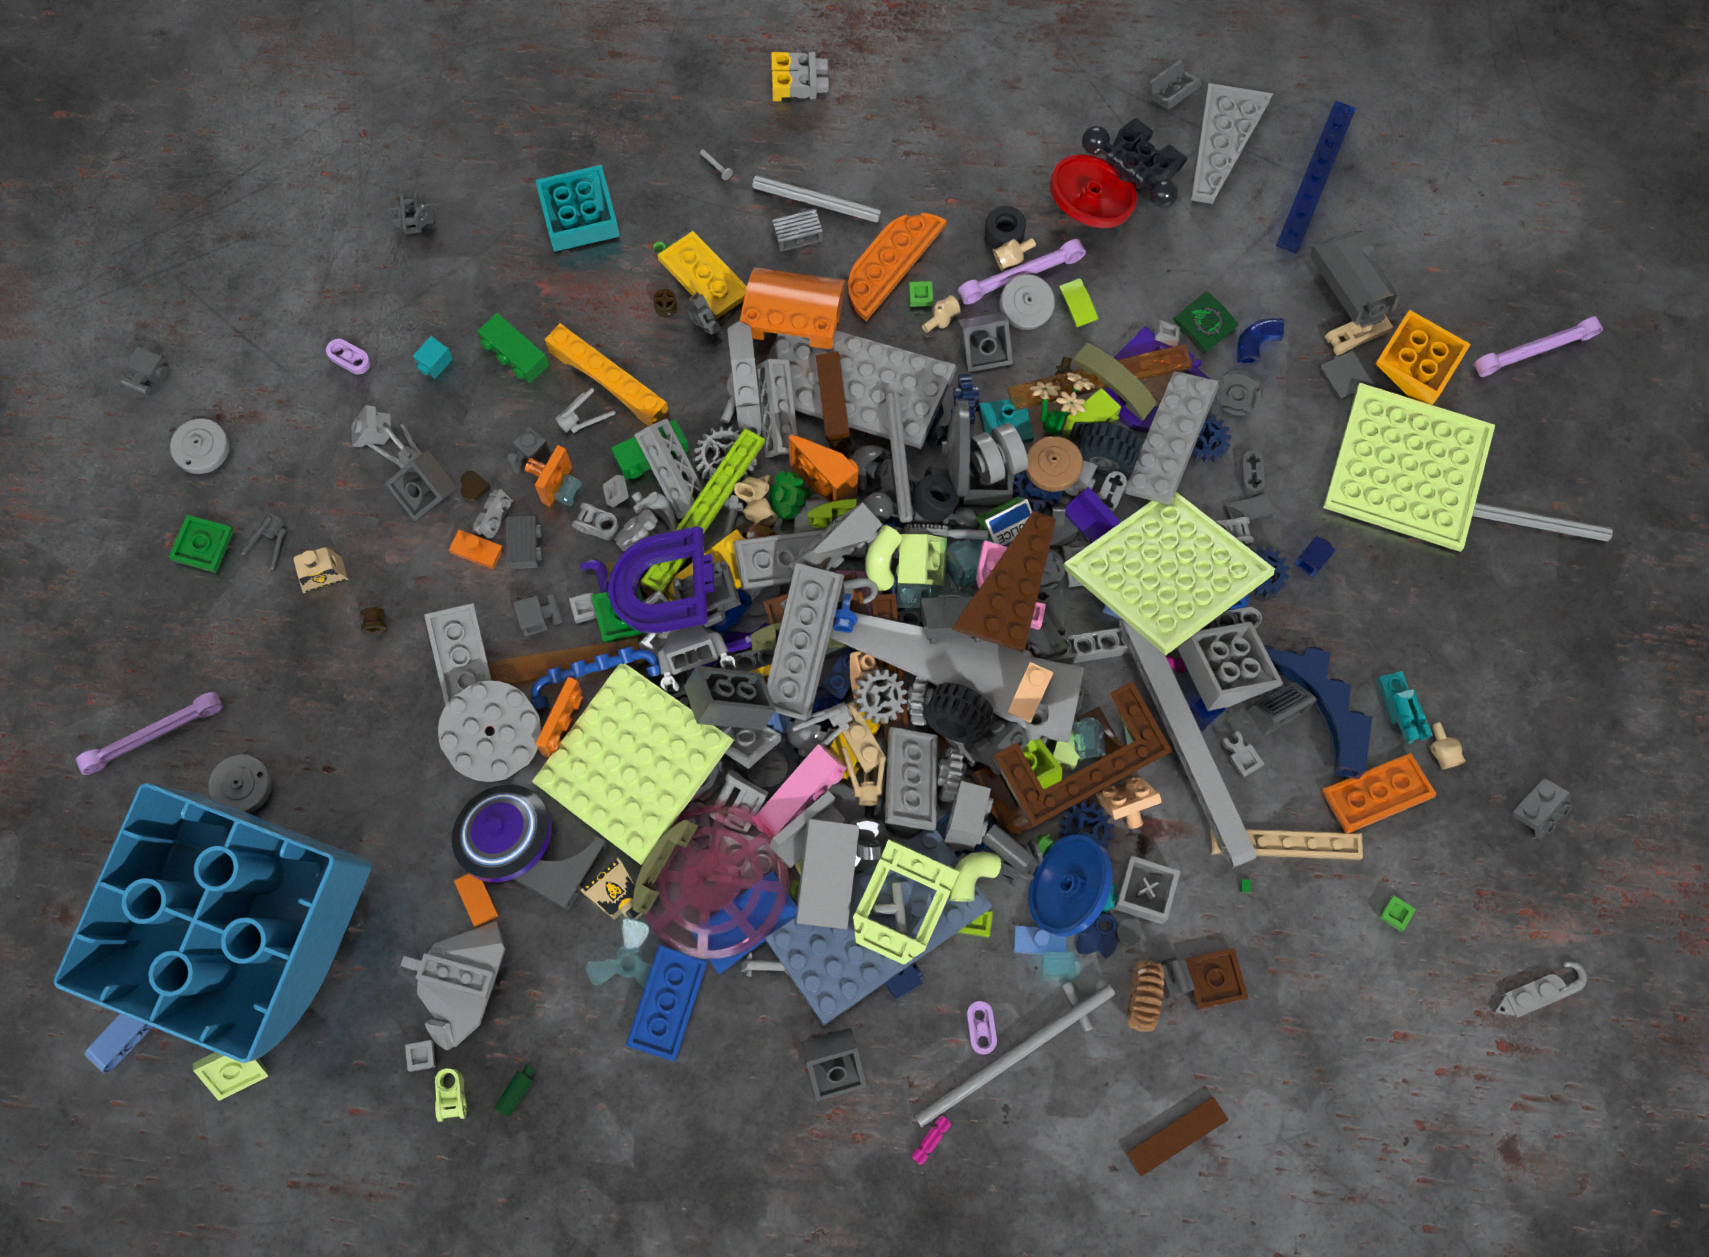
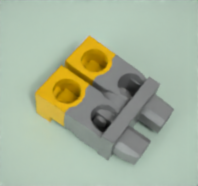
[771,52,829,101]

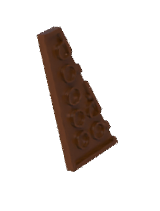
[951,511,1056,652]

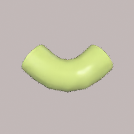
[865,525,903,592]
[949,851,1001,902]

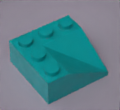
[535,165,620,252]

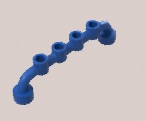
[529,646,661,710]

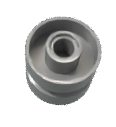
[970,422,1028,485]

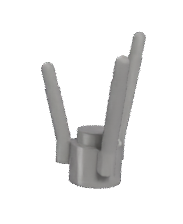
[555,388,616,433]
[368,423,422,469]
[792,702,853,747]

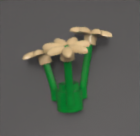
[1030,372,1095,435]

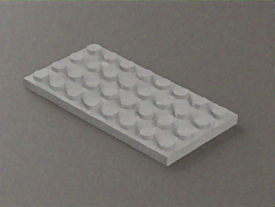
[764,330,957,449]

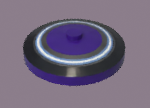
[452,784,552,882]

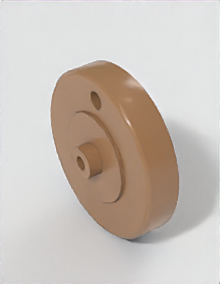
[1026,436,1083,492]

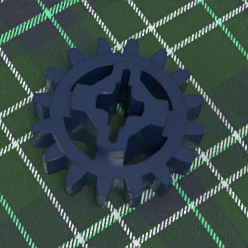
[953,374,980,425]
[1191,415,1232,464]
[1012,470,1063,514]
[1250,545,1290,598]
[1059,802,1114,849]

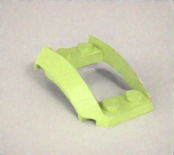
[853,840,959,965]

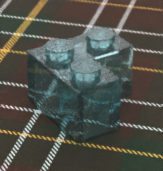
[946,538,991,590]

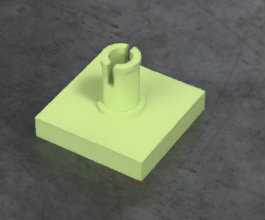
[192,1052,268,1101]

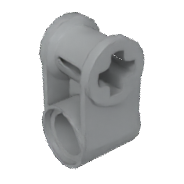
[572,503,620,541]
[1215,517,1254,546]

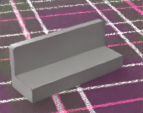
[769,791,845,868]

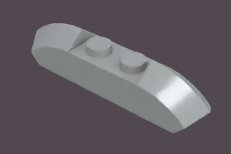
[727,321,762,435]

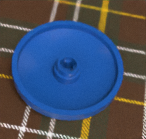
[1028,834,1113,937]

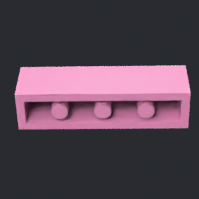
[752,744,847,840]

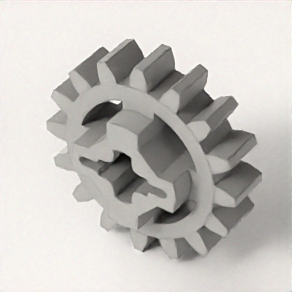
[853,670,907,723]
[907,676,937,726]
[937,747,966,802]

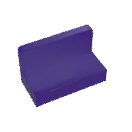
[1065,487,1121,544]

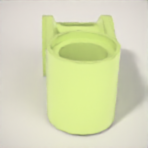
[435,1068,467,1122]

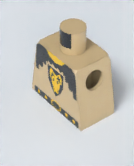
[293,547,348,593]
[581,858,642,923]

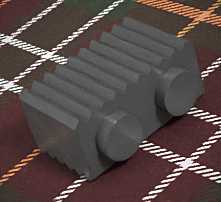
[772,208,823,252]
[506,516,543,569]

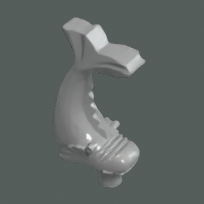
[632,492,677,532]

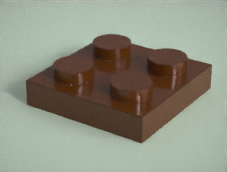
[1185,948,1249,1011]

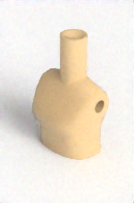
[993,238,1036,271]
[922,295,961,333]
[734,474,772,501]
[743,497,777,527]
[1430,722,1466,770]

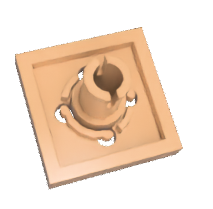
[1096,777,1162,829]

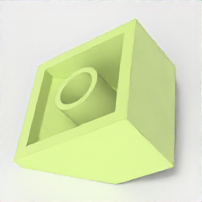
[896,534,947,586]

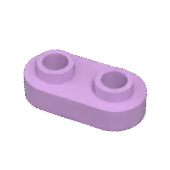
[326,339,371,374]
[966,1001,997,1055]

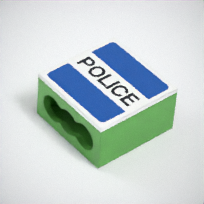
[977,496,1032,547]

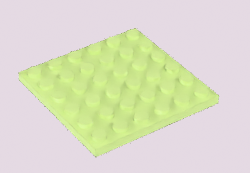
[1323,383,1495,552]
[1064,492,1275,656]
[532,663,734,865]

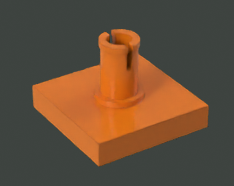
[525,445,573,506]

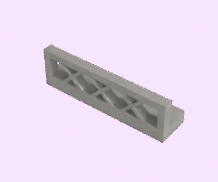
[755,359,797,458]
[634,419,703,520]

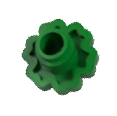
[769,471,812,519]

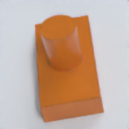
[449,529,504,570]

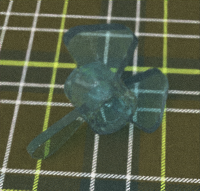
[585,917,651,991]

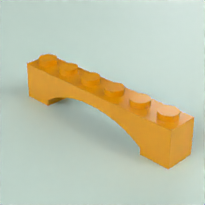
[545,323,669,426]

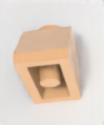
[1007,662,1053,723]

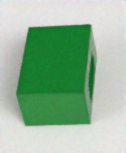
[1241,879,1251,893]

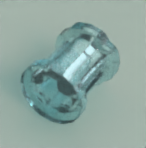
[553,474,583,506]

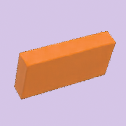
[454,874,499,927]

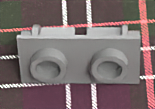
[472,489,513,541]

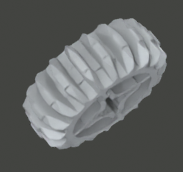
[694,426,757,483]

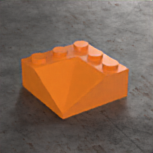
[788,434,858,503]

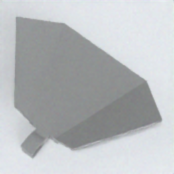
[400,921,506,1047]

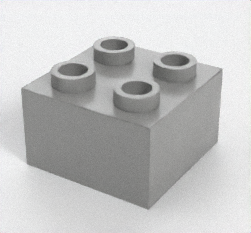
[944,781,993,851]
[1114,856,1180,924]

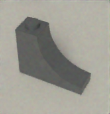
[514,836,608,911]

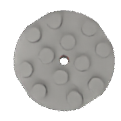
[438,681,542,782]

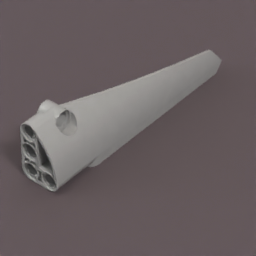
[830,609,1084,743]

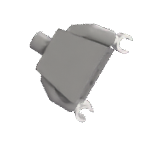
[658,625,736,693]

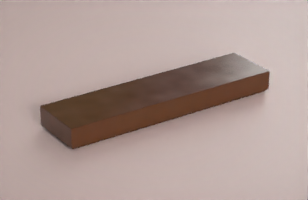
[816,351,850,441]
[1125,1097,1228,1177]

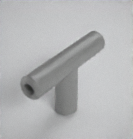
[873,882,907,934]
[1062,981,1095,1032]

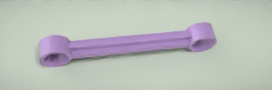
[958,239,1086,305]
[1473,316,1603,377]
[76,692,223,775]

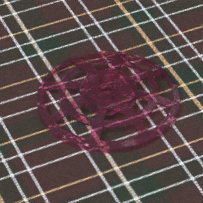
[645,805,789,959]

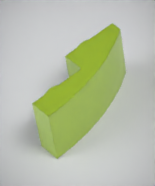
[1059,278,1098,327]
[808,499,856,528]

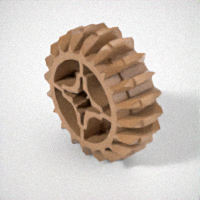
[1126,960,1164,1032]

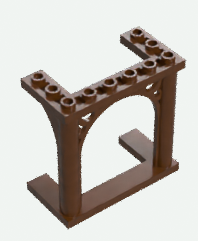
[970,681,1172,838]

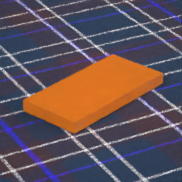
[1322,752,1436,834]

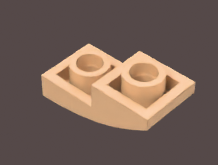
[850,651,879,705]

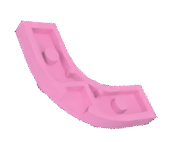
[977,541,1046,630]

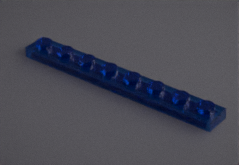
[1276,100,1356,254]

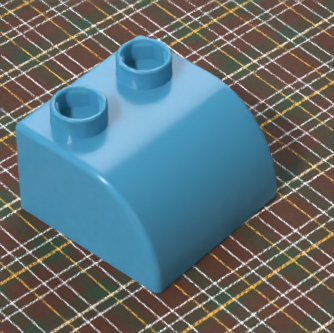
[54,783,372,1063]

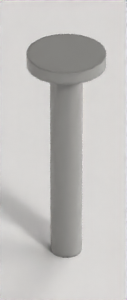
[700,149,733,180]

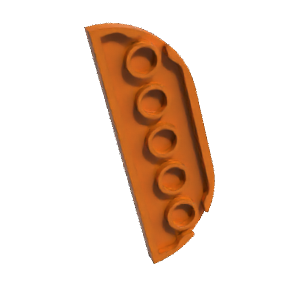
[848,213,947,321]

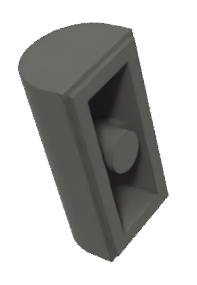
[982,825,1034,873]

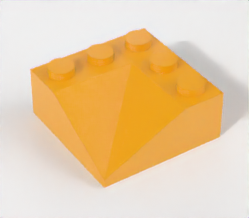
[1375,310,1471,405]

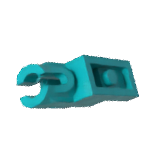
[1377,671,1433,744]

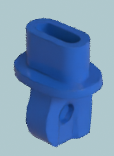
[833,593,858,633]

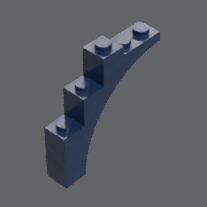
[1264,645,1372,780]

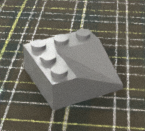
[788,502,883,571]
[1177,622,1283,711]

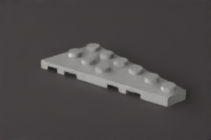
[1191,83,1273,204]

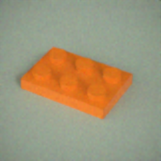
[535,677,584,758]

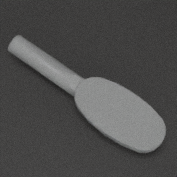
[903,524,988,540]

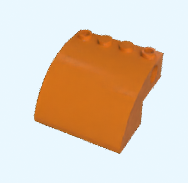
[740,267,846,350]

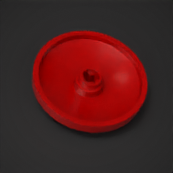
[1049,154,1137,228]

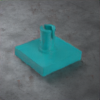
[979,396,1034,443]

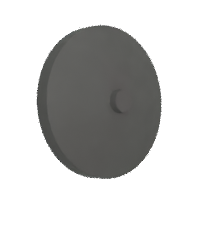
[942,399,970,497]

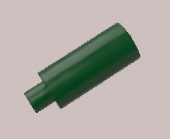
[493,1064,535,1118]

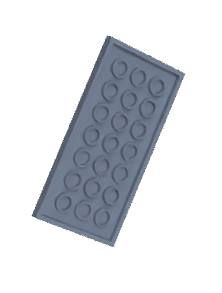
[765,829,992,1026]

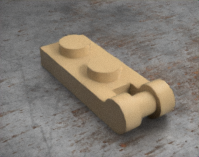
[1325,313,1393,356]
[837,701,887,774]

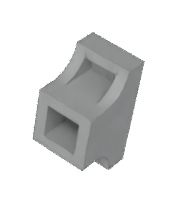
[351,405,391,447]

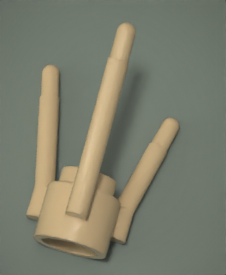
[842,747,885,806]

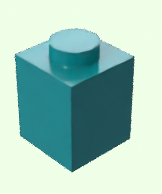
[413,336,453,379]

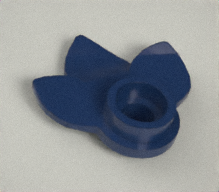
[1076,913,1118,959]

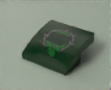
[1172,291,1239,353]

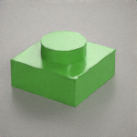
[909,281,933,307]
[1379,895,1416,932]

